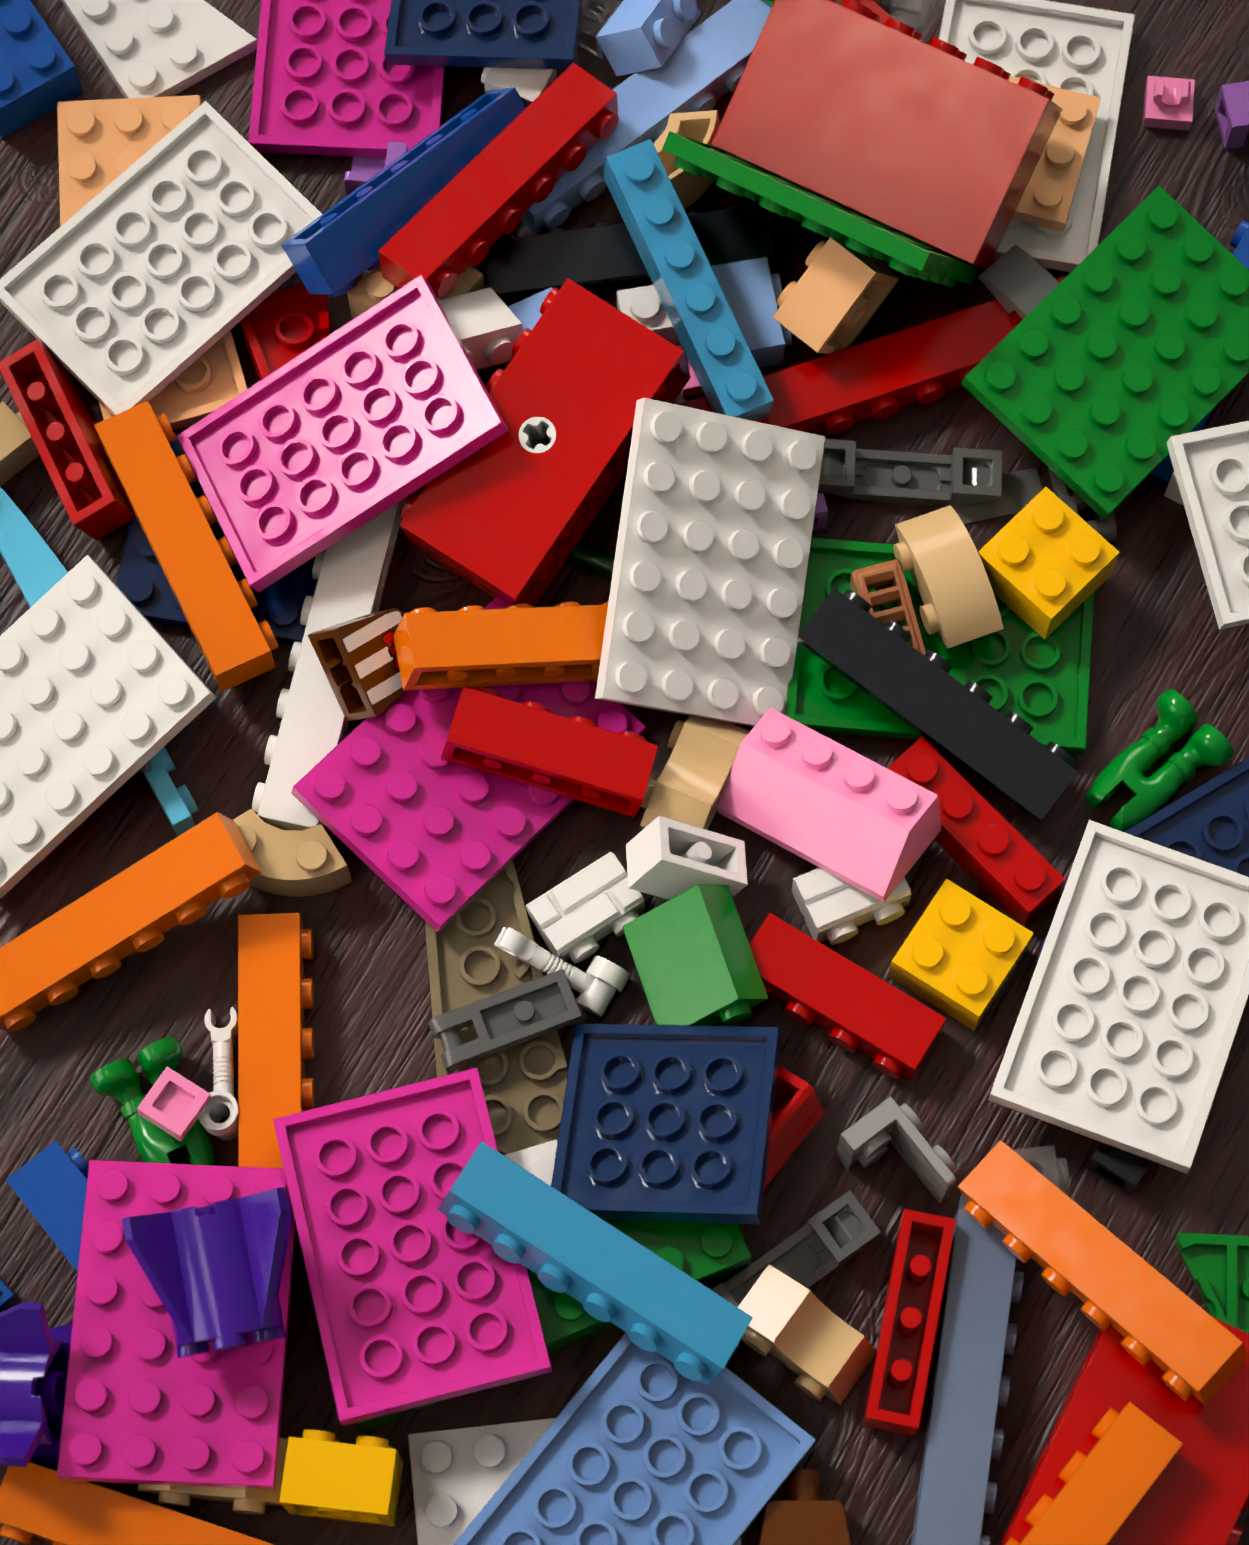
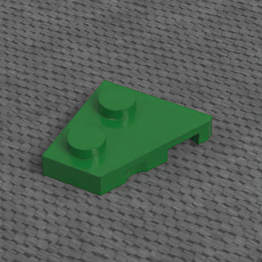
[1175,1232,1249,1334]

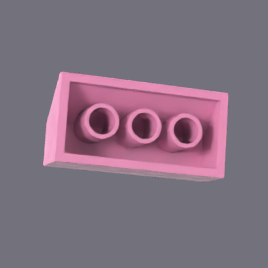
[717,708,942,902]

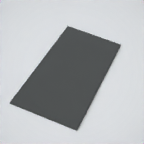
[952,467,1043,524]

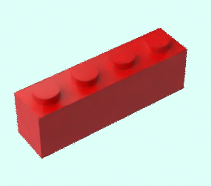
[0,339,136,541]
[441,686,658,818]
[887,737,1065,927]
[749,913,946,1081]
[862,1209,956,1436]

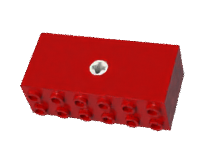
[399,278,691,608]

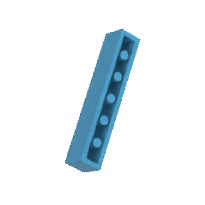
[604,139,774,422]
[438,1141,753,1385]

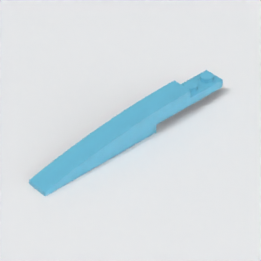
[0,486,199,836]

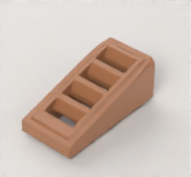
[850,559,926,655]

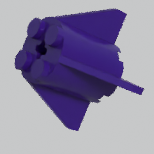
[122,1187,292,1358]
[0,1302,73,1471]

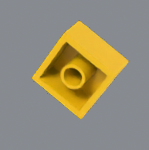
[978,487,1120,640]
[888,878,1034,1031]
[280,1430,404,1526]

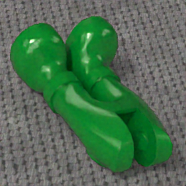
[1084,689,1234,832]
[89,1036,216,1166]

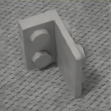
[835,1096,956,1204]

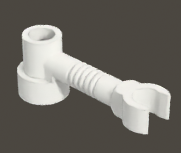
[494,927,631,1017]
[198,1007,239,1141]

